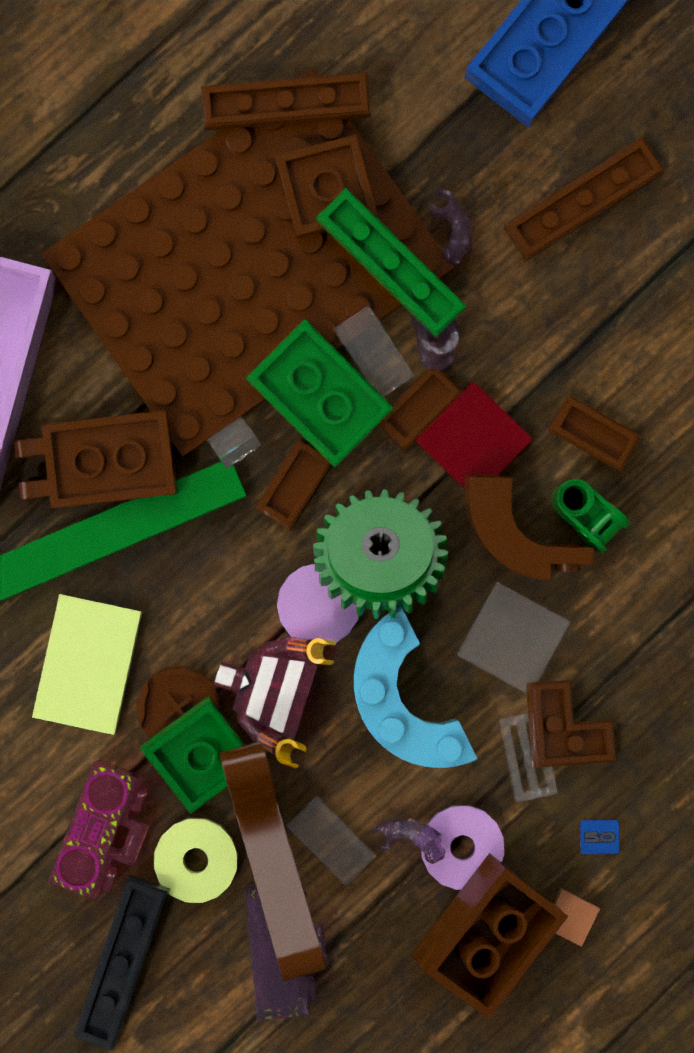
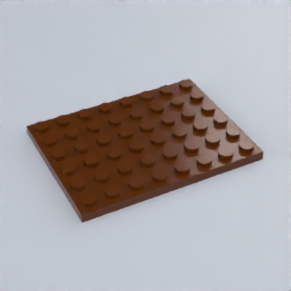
[41,68,455,458]

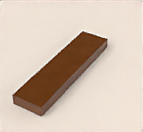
[201,72,371,131]
[504,137,665,262]

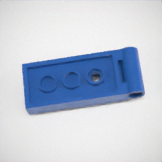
[464,0,631,128]

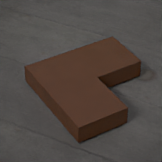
[526,680,616,768]

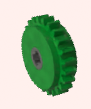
[313,490,448,619]

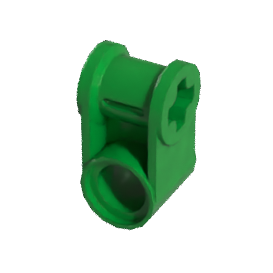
[551,479,631,555]

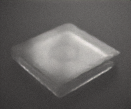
[456,582,570,694]

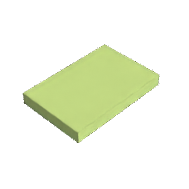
[32,594,143,735]

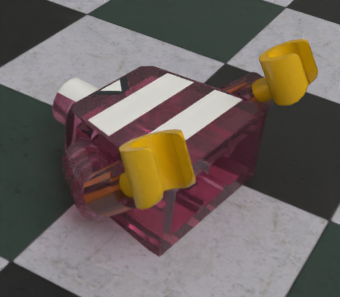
[214,636,336,768]

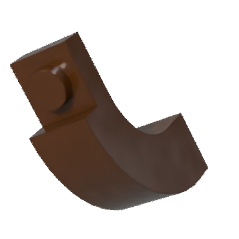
[464,474,594,581]

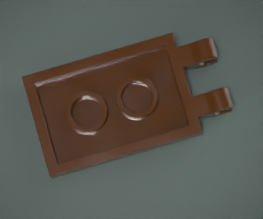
[14,410,178,509]

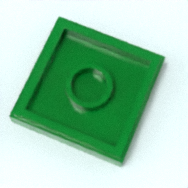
[140,696,245,814]

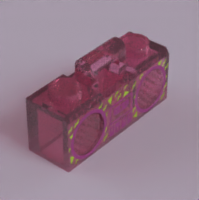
[48,759,149,900]

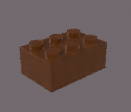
[411,853,568,1019]

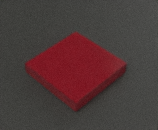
[415,381,533,489]

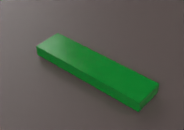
[316,188,467,338]

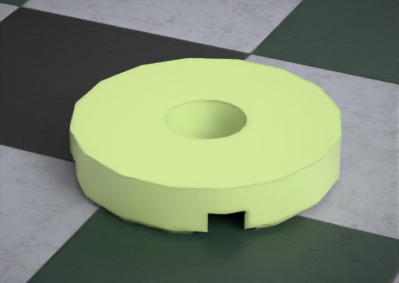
[154,818,238,903]

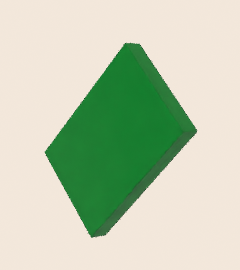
[246,319,394,468]

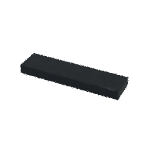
[73,874,170,1051]

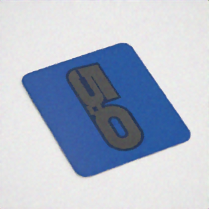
[580,820,619,854]

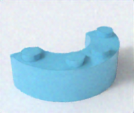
[354,607,477,768]

